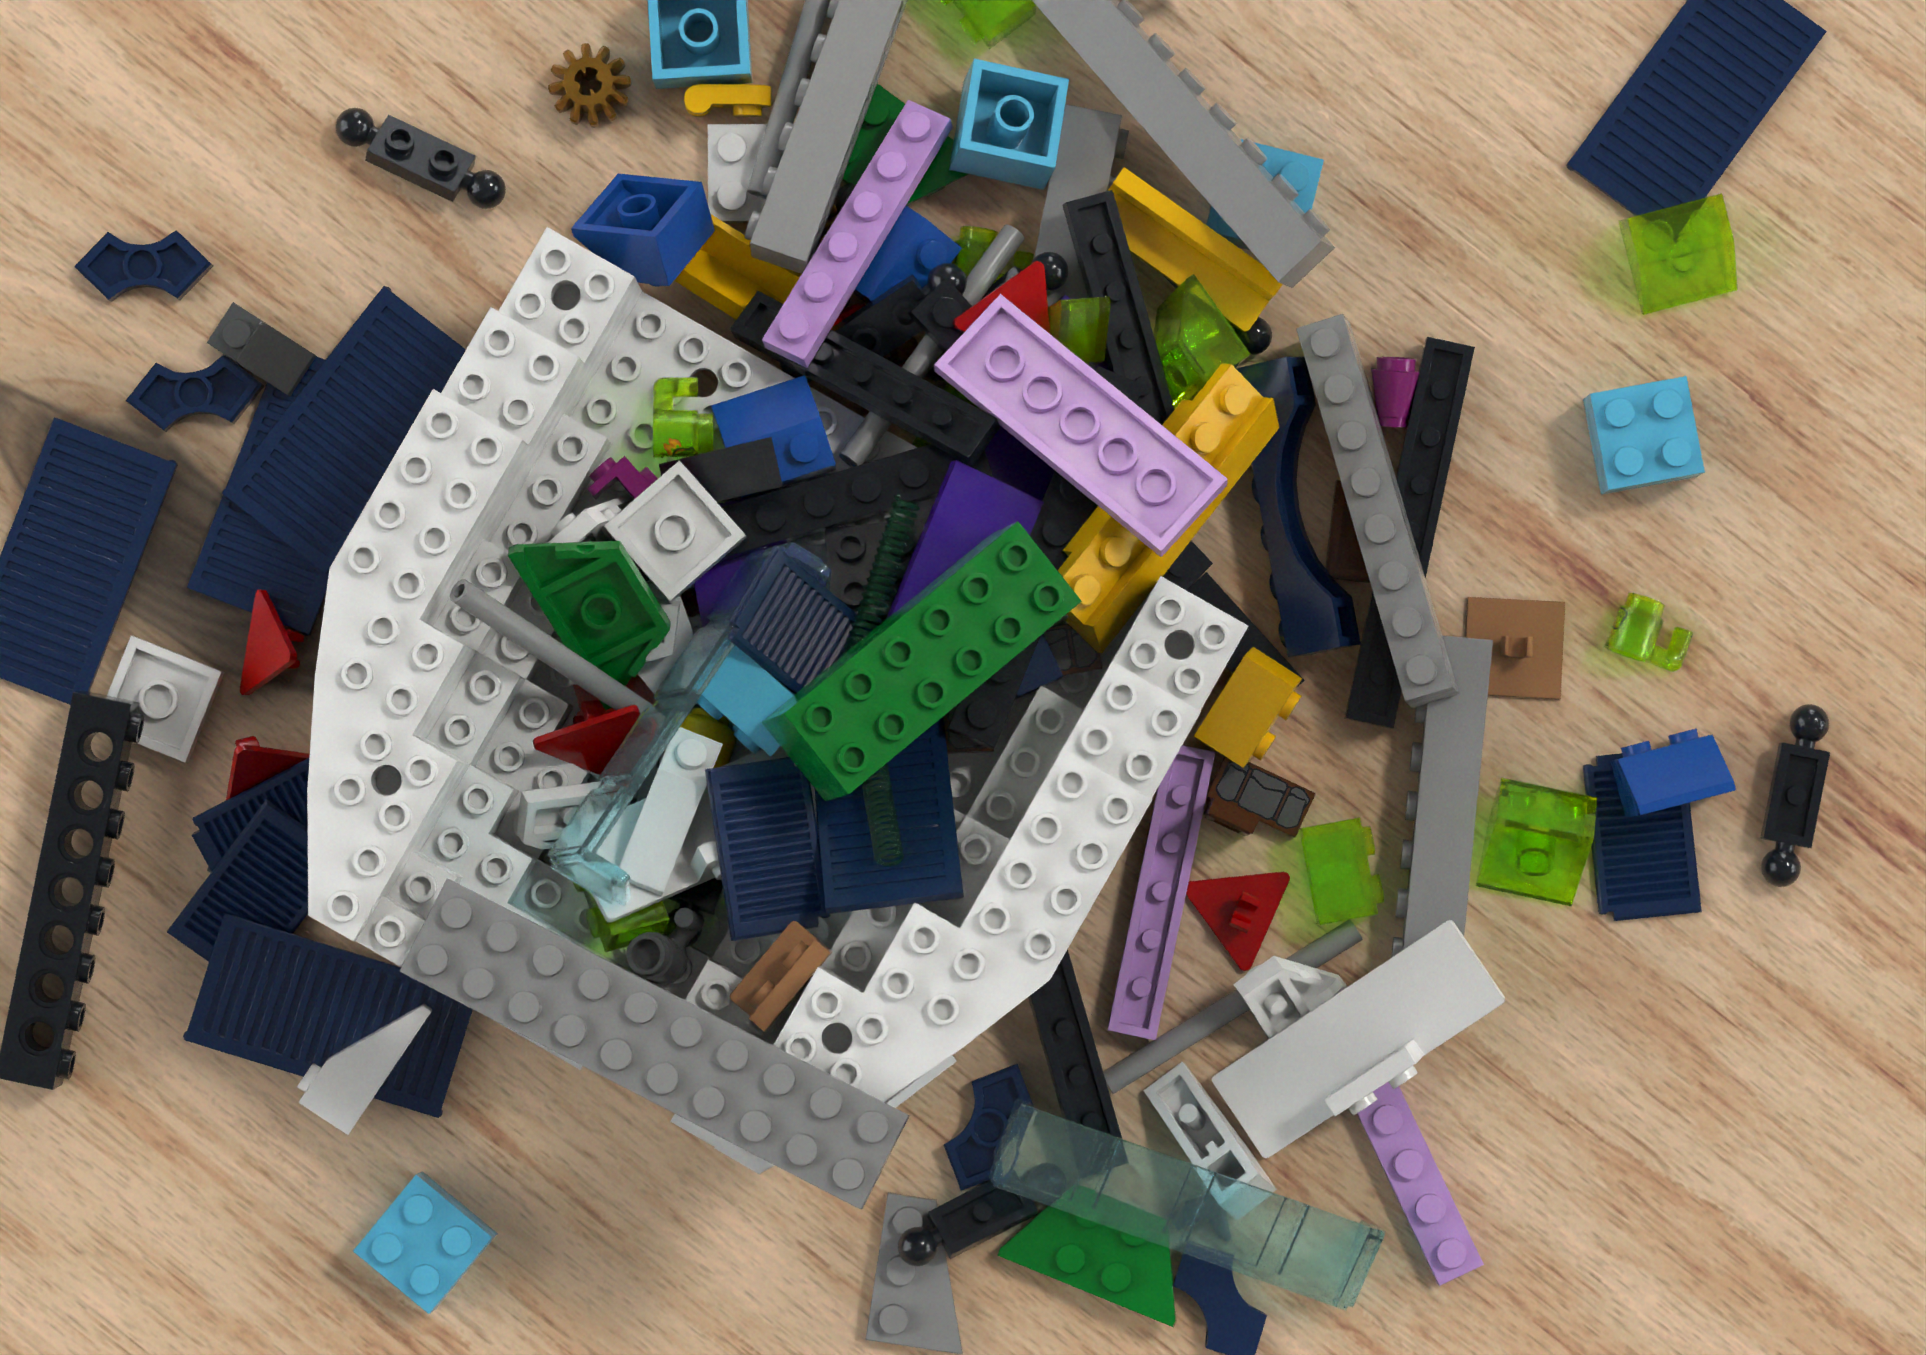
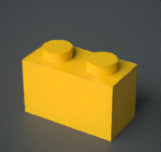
[1194,647,1302,768]

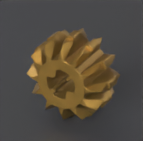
[548,43,632,127]

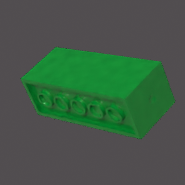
[762,521,1082,801]

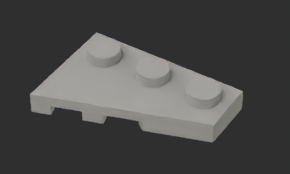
[866,1192,963,1355]

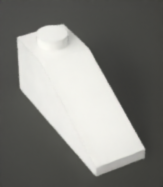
[615,725,723,896]
[297,1004,432,1135]
[1143,1062,1277,1219]

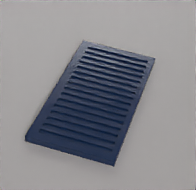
[1566,0,1827,242]
[222,286,466,574]
[187,356,329,636]
[0,417,178,705]
[814,717,964,914]
[183,913,473,1118]

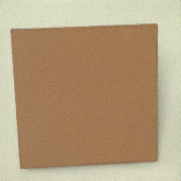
[1466,597,1565,699]

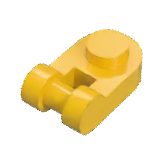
[684,84,772,117]

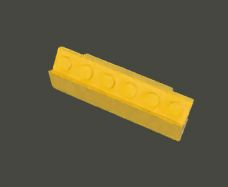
[1058,363,1279,653]

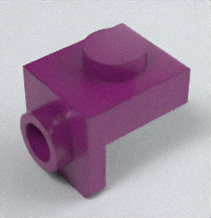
[587,456,658,500]

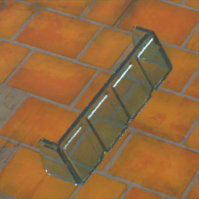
[547,542,832,906]
[989,1098,1385,1310]

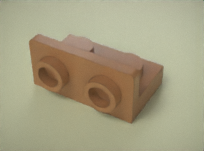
[730,921,833,1032]

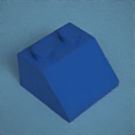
[571,173,715,287]
[853,206,962,304]
[711,375,836,499]
[1610,728,1736,817]

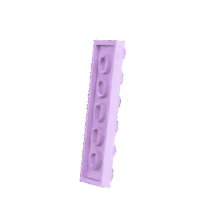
[934,294,1228,557]

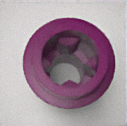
[1371,356,1420,427]

